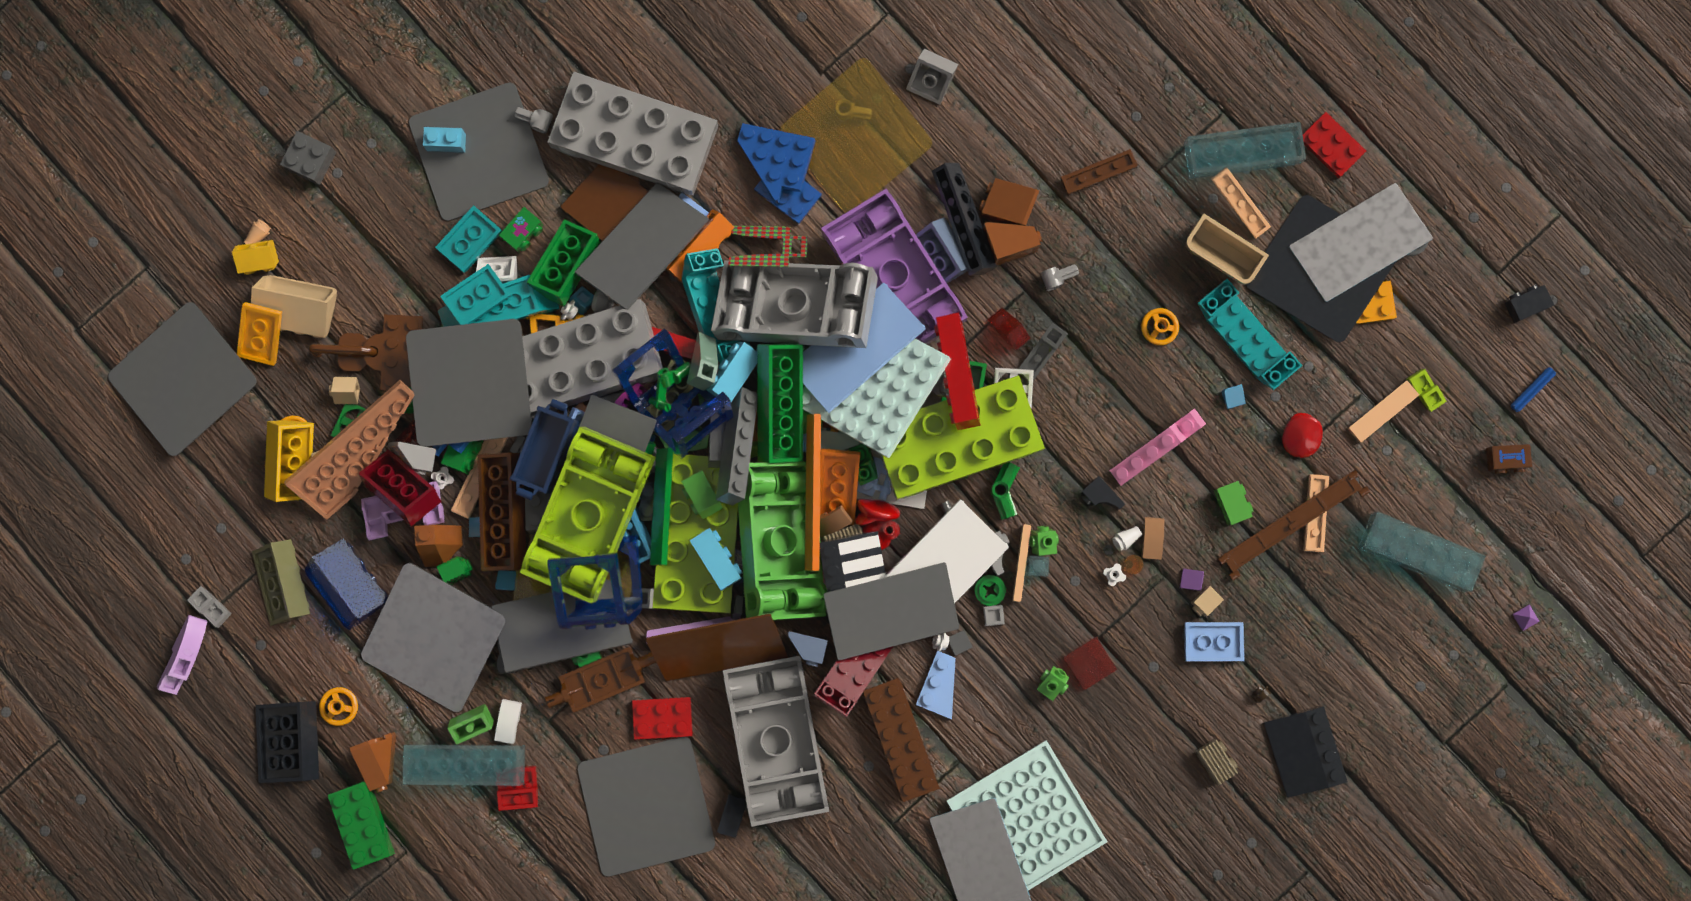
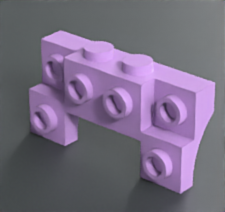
[361,481,444,541]

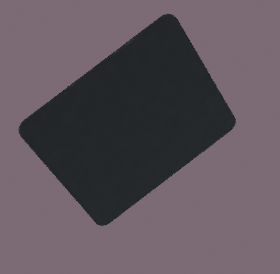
[1246,195,1396,342]

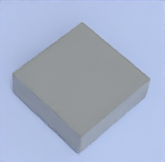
[983,605,1005,626]

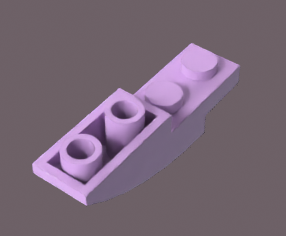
[157,615,207,695]

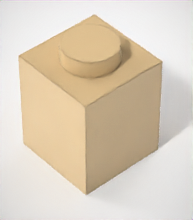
[329,377,360,404]
[1191,586,1224,616]

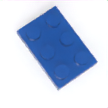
[754,180,822,225]

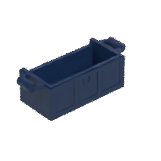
[510,399,580,500]

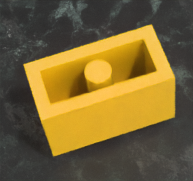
[232,240,279,275]

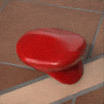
[1282,413,1323,458]
[855,499,900,525]

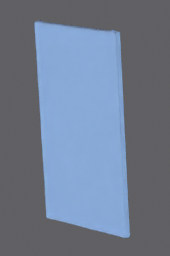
[803,283,926,413]

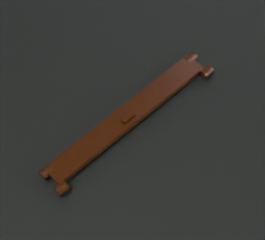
[1218,470,1370,581]

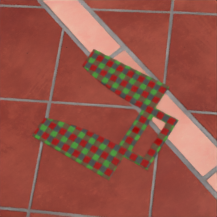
[728,226,807,267]

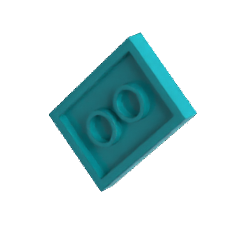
[435,205,502,273]
[440,264,511,325]

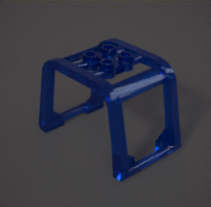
[612,328,733,459]
[547,535,642,630]

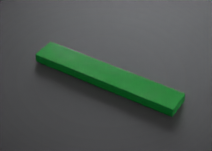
[650,448,673,566]

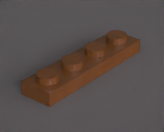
[1060,149,1138,196]

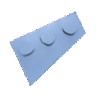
[915,651,955,719]

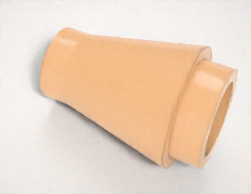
[244,219,271,244]

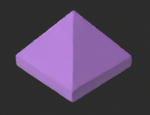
[1512,605,1539,631]

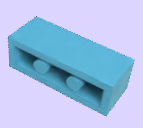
[706,342,757,403]
[690,528,743,591]

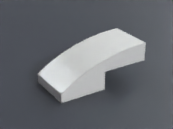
[495,699,522,744]

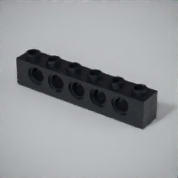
[932,163,997,276]

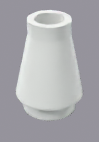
[1112,526,1142,551]

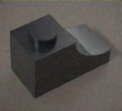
[1081,476,1125,511]

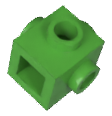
[1029,526,1059,556]
[1037,666,1069,701]

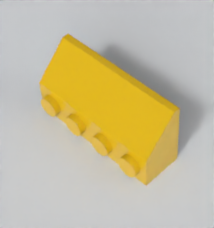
[264,420,314,502]

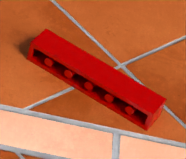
[934,312,981,430]

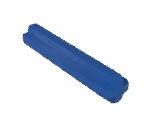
[1511,367,1556,412]

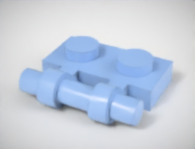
[857,456,892,501]

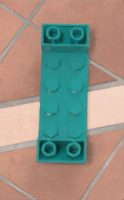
[682,248,751,363]
[438,275,560,327]
[1198,279,1303,390]

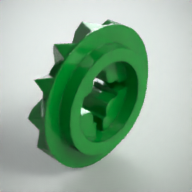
[975,575,1006,606]

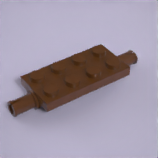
[545,646,657,713]

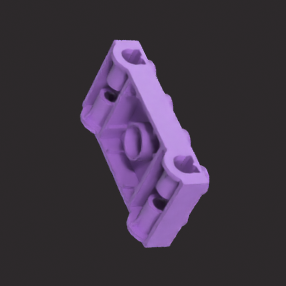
[821,189,968,345]

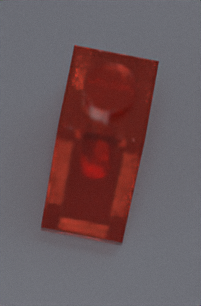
[988,308,1031,350]

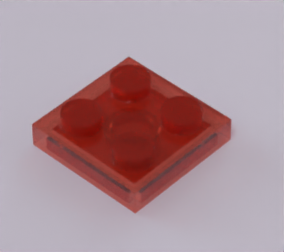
[1063,637,1117,690]

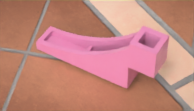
[1110,409,1206,486]

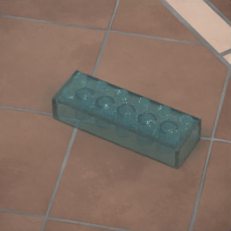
[1184,122,1306,179]
[1358,511,1486,592]
[403,744,525,786]

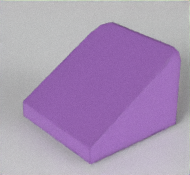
[1180,569,1204,591]

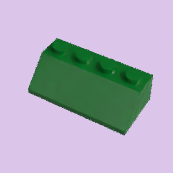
[527,219,601,306]

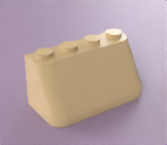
[1186,214,1269,285]
[251,275,337,338]

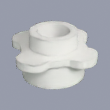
[561,300,578,320]
[431,467,454,490]
[1103,564,1126,586]
[932,633,949,652]

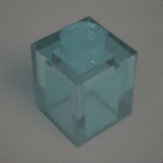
[1027,556,1049,577]

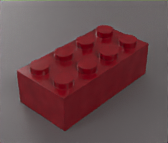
[359,449,441,526]

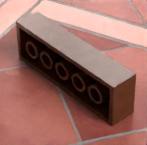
[478,453,527,571]
[863,677,940,802]

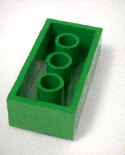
[328,781,395,870]

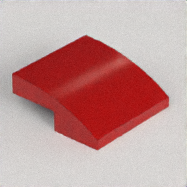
[496,766,538,811]

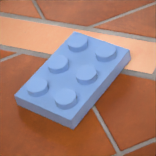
[1184,622,1244,661]

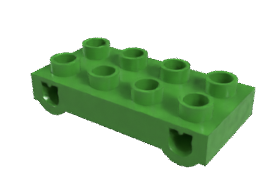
[738,462,827,620]

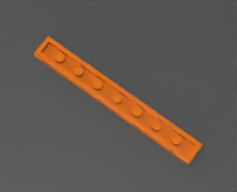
[805,414,821,571]

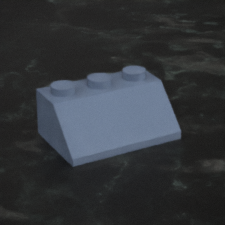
[916,217,968,283]
[788,631,828,667]

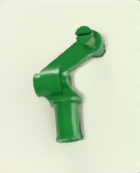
[649,361,691,412]

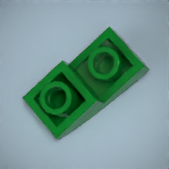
[849,444,878,486]

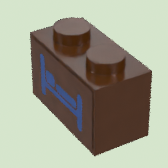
[1486,444,1532,474]

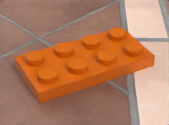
[820,448,860,525]

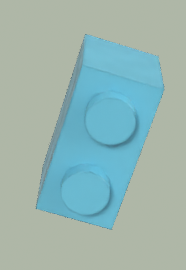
[423,127,466,152]

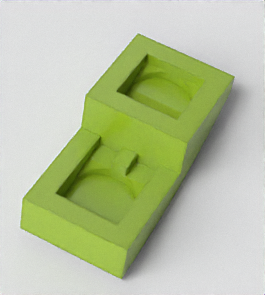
[1407,369,1447,412]

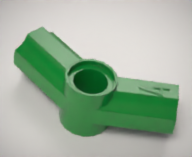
[991,462,1020,520]

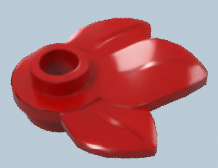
[862,521,900,550]

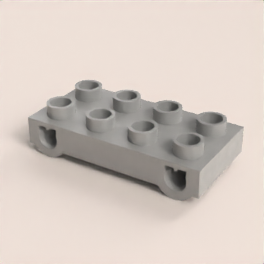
[548,71,718,196]
[711,260,878,348]
[523,299,663,420]
[723,656,829,827]

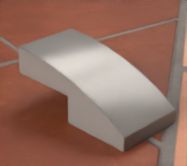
[188,586,232,628]

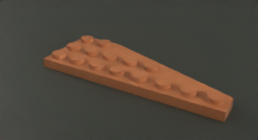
[285,380,414,520]

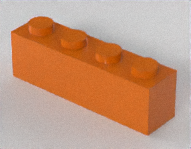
[666,209,734,283]

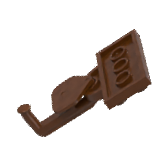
[309,314,423,391]

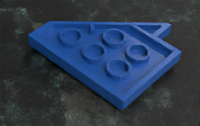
[737,123,816,204]

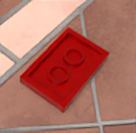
[1298,112,1366,178]
[632,697,693,739]

